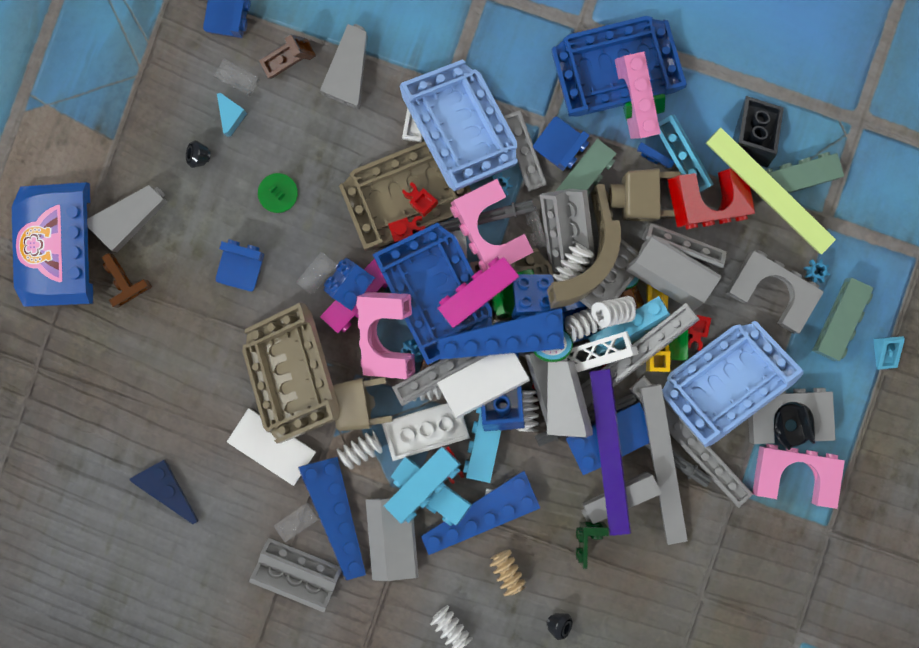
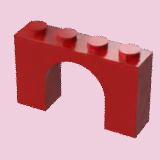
[668,168,755,230]

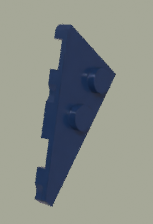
[129,460,199,524]

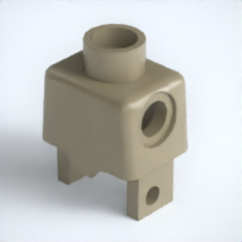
[609,168,681,222]
[333,377,393,431]

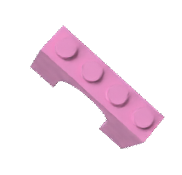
[615,52,661,139]
[450,179,533,272]
[356,292,415,379]
[752,444,845,509]

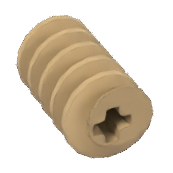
[490,549,526,596]

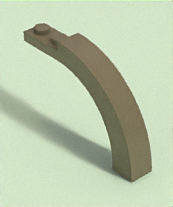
[547,184,621,309]

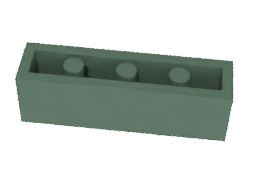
[556,138,617,195]
[761,152,844,201]
[812,277,873,361]

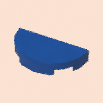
[637,142,675,168]

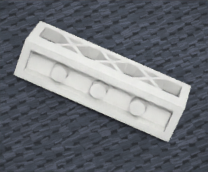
[568,331,638,373]

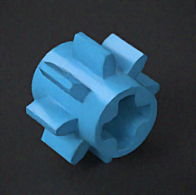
[491,173,513,196]
[803,259,830,283]
[400,339,424,363]

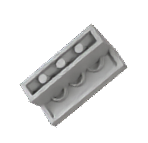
[540,189,595,272]
[642,222,727,268]
[626,235,721,311]
[366,497,419,581]
[249,538,341,612]

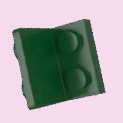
[576,522,609,569]

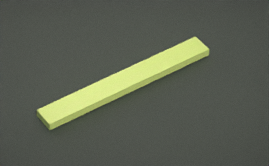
[706,128,836,254]

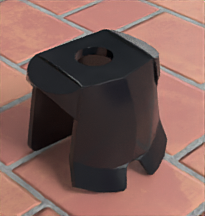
[774,404,815,450]

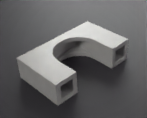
[726,250,824,334]
[748,388,835,444]

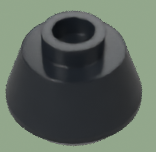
[186,140,211,168]
[547,613,573,640]

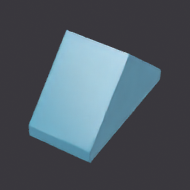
[217,93,247,137]
[873,336,905,370]

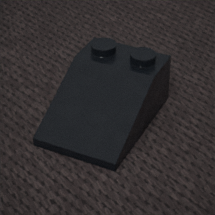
[733,96,784,168]

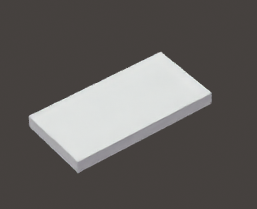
[437,353,529,419]
[382,403,470,461]
[227,408,316,486]

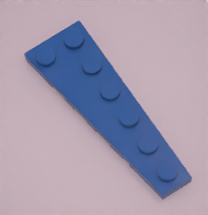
[439,308,564,359]
[298,457,366,580]
[421,470,540,555]

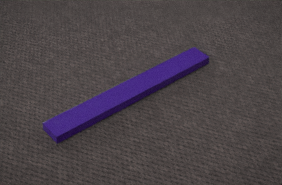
[590,369,631,536]

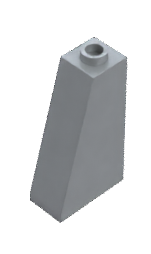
[320,24,368,110]
[87,185,168,252]
[547,357,593,437]
[581,471,662,524]

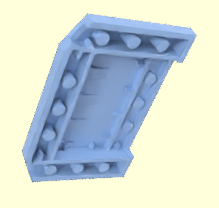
[400,59,518,191]
[662,321,803,447]

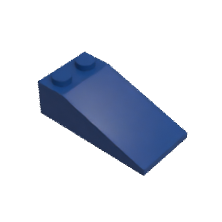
[481,353,525,432]
[566,402,649,475]

